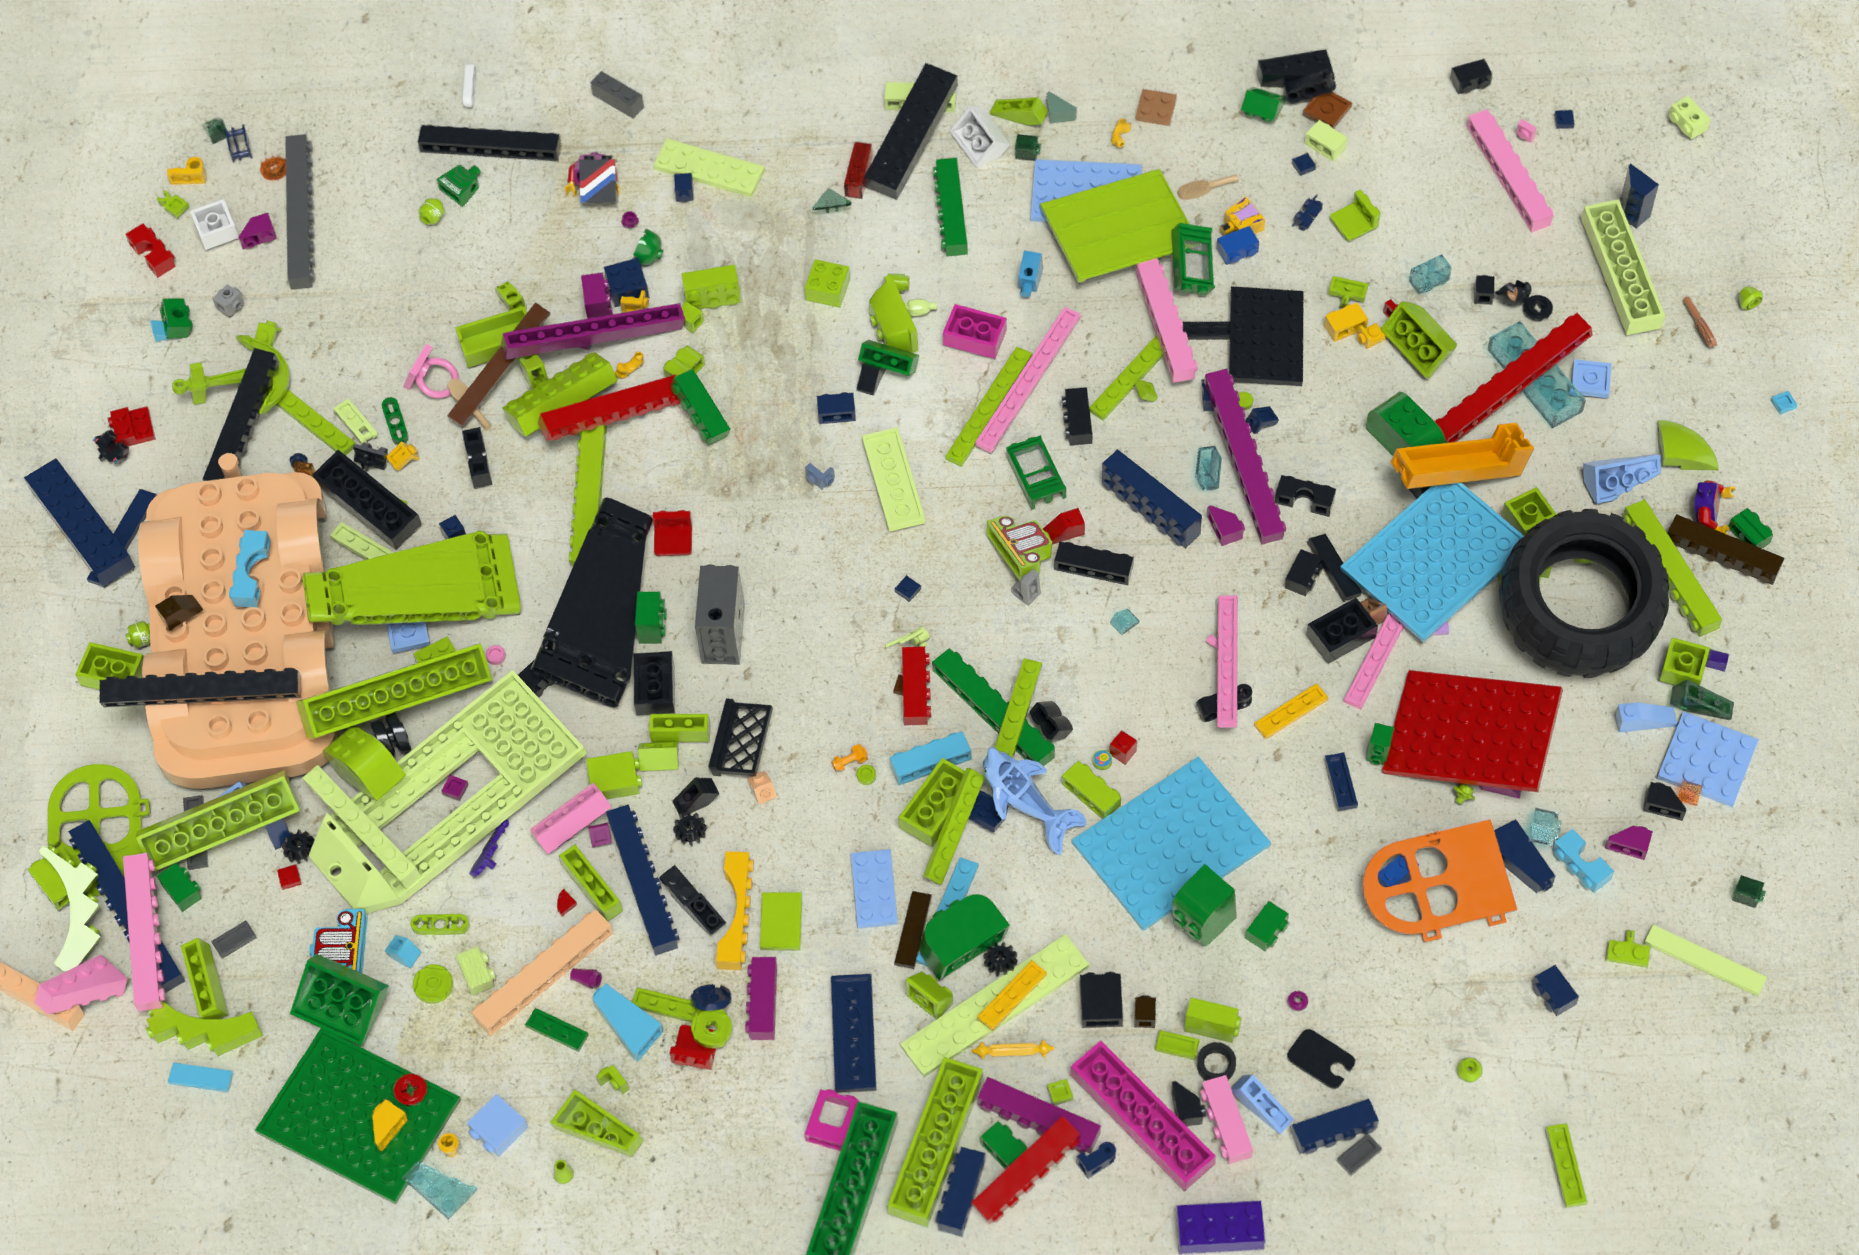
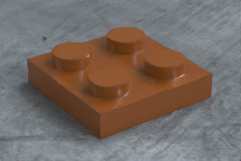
[1303,92,1352,129]

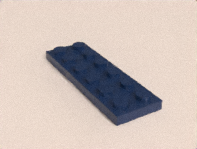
[831,973,877,1093]

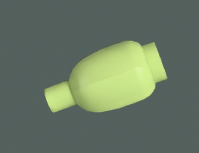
[905,299,937,316]

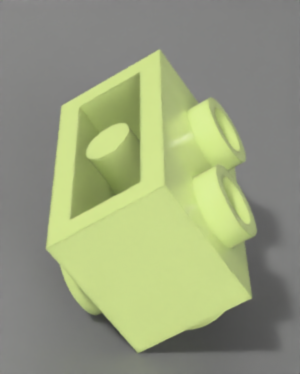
[1669,96,1711,139]

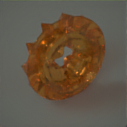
[259,155,286,180]

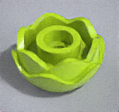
[1457,1057,1483,1082]

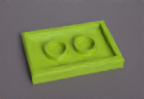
[760,892,802,950]

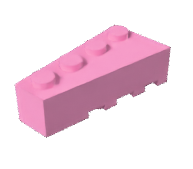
[34,954,128,1014]

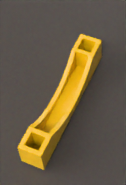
[716,851,754,970]

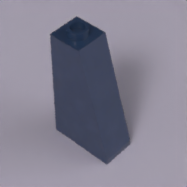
[1494,819,1556,893]

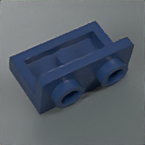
[968,790,1008,833]

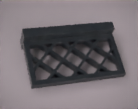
[708,698,773,776]

